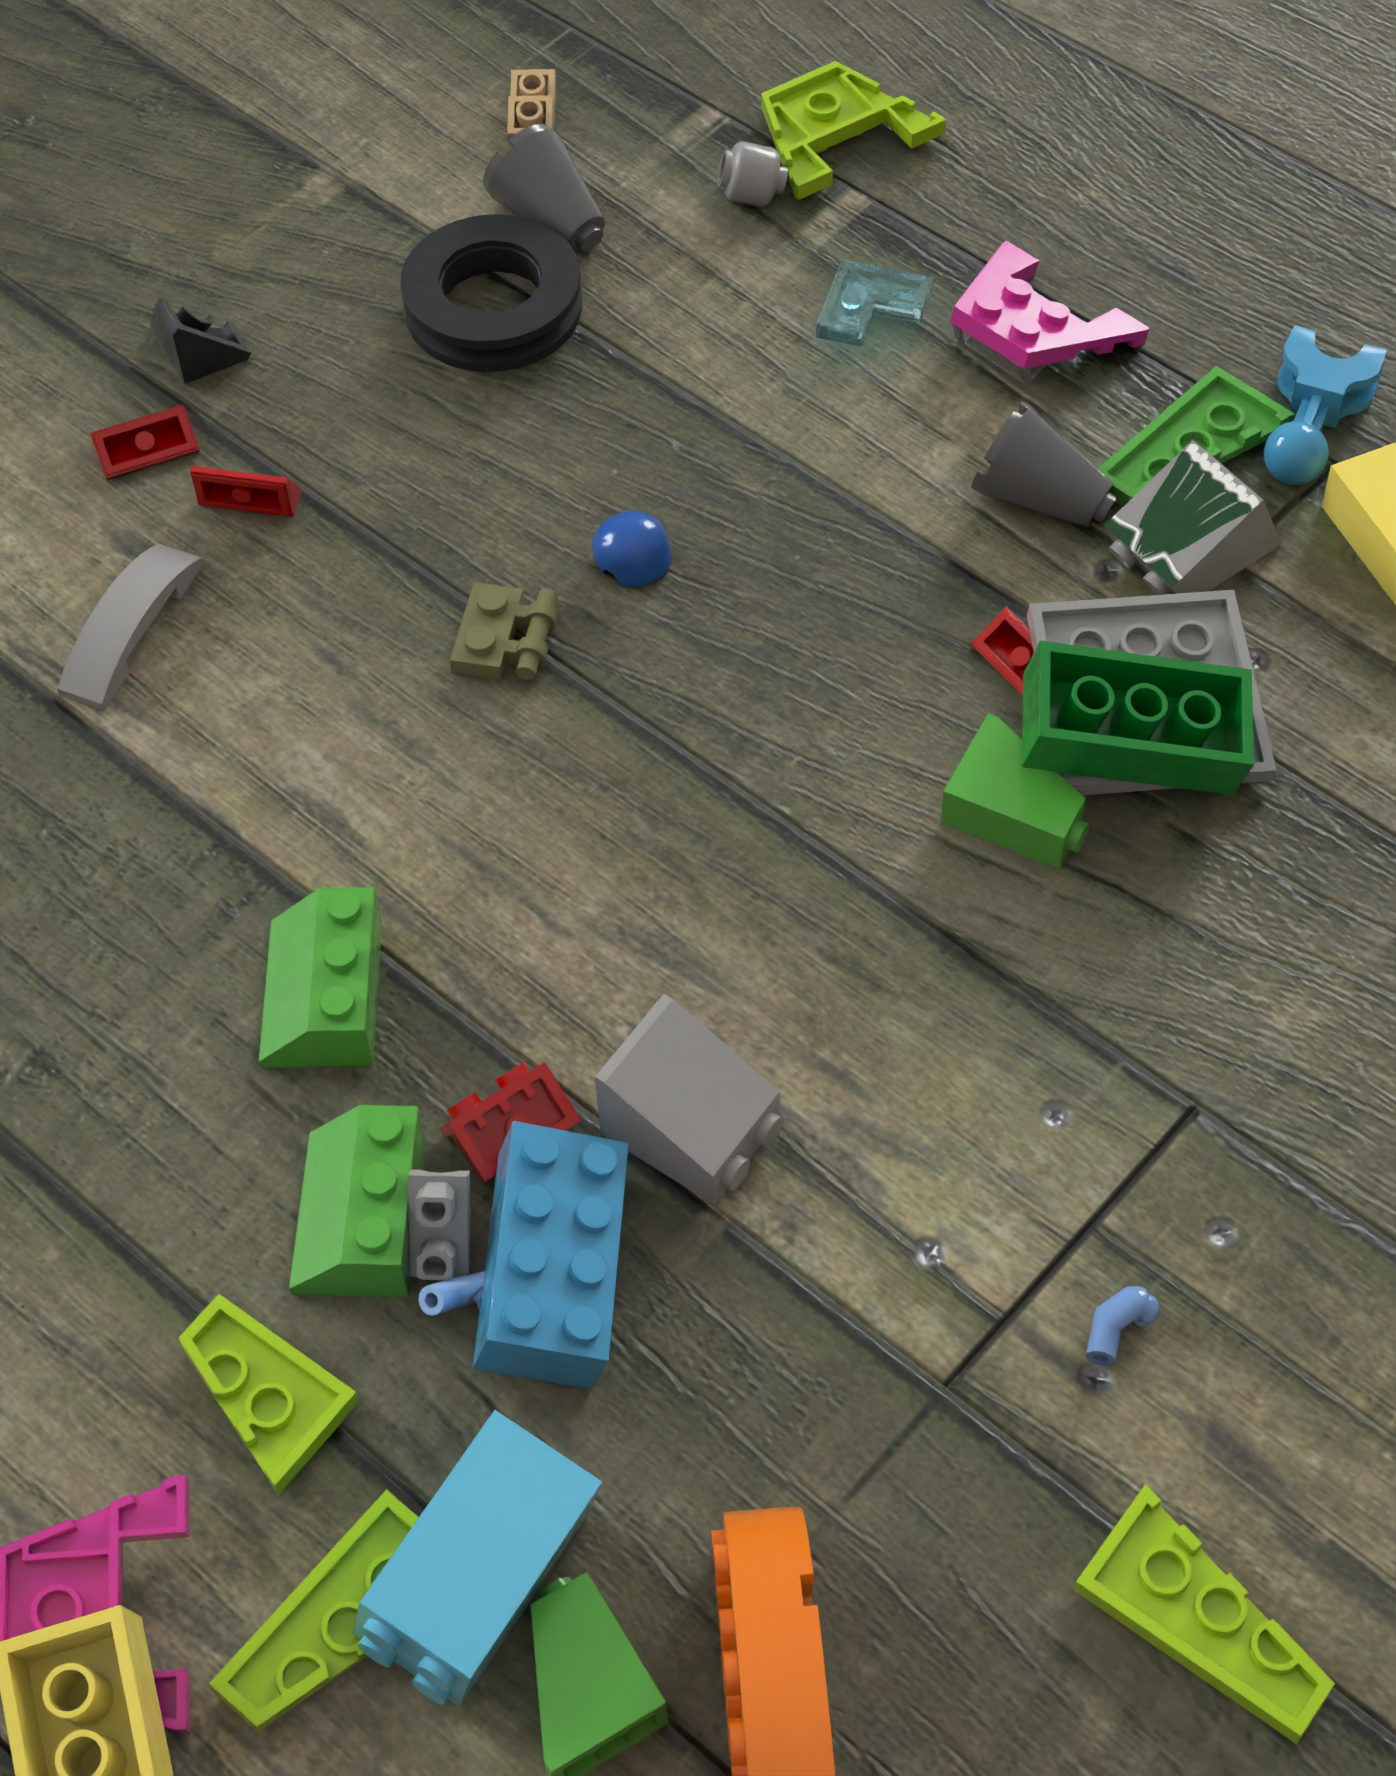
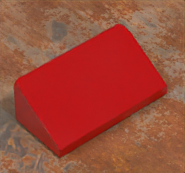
[90,404,200,480]
[190,466,301,517]
[970,606,1034,696]

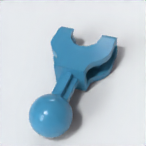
[1264,325,1387,485]

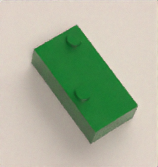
[1022,640,1254,795]

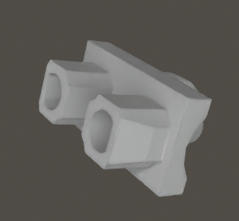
[408,1169,471,1280]

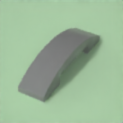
[57,544,204,711]

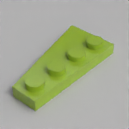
[1074,1484,1335,1744]
[209,1489,419,1732]

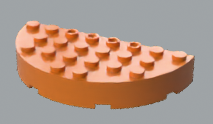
[711,1507,835,1776]

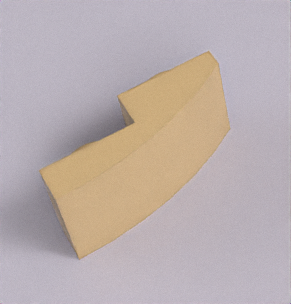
[507,69,556,139]

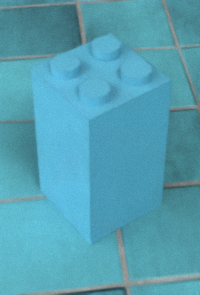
[353,1410,602,1707]

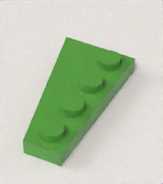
[1098,366,1295,507]

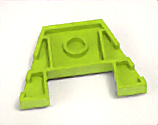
[761,61,946,200]

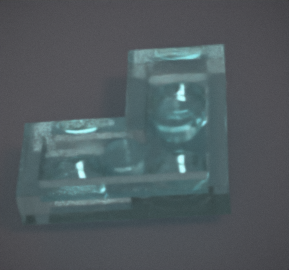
[816,259,933,347]

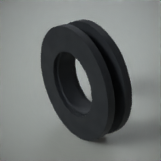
[400,214,582,372]

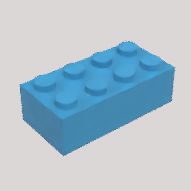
[472,1121,629,1390]

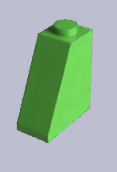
[941,713,1089,869]
[530,1572,669,1776]

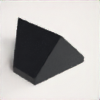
[150,298,252,384]

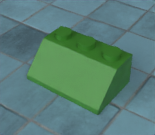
[259,887,382,1068]
[289,1105,426,1297]

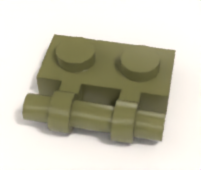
[450,582,559,680]

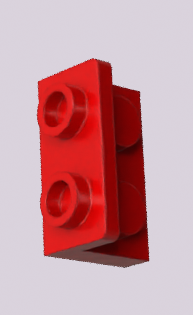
[440,1062,582,1184]

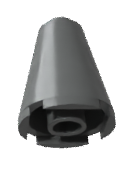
[483,124,605,252]
[971,401,1117,527]

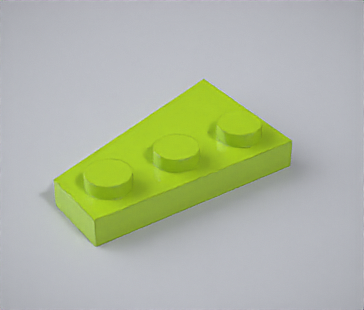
[178,1294,359,1496]

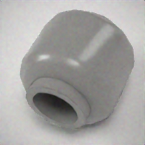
[718,141,788,207]

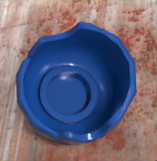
[592,510,673,587]

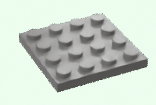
[1027,590,1277,795]

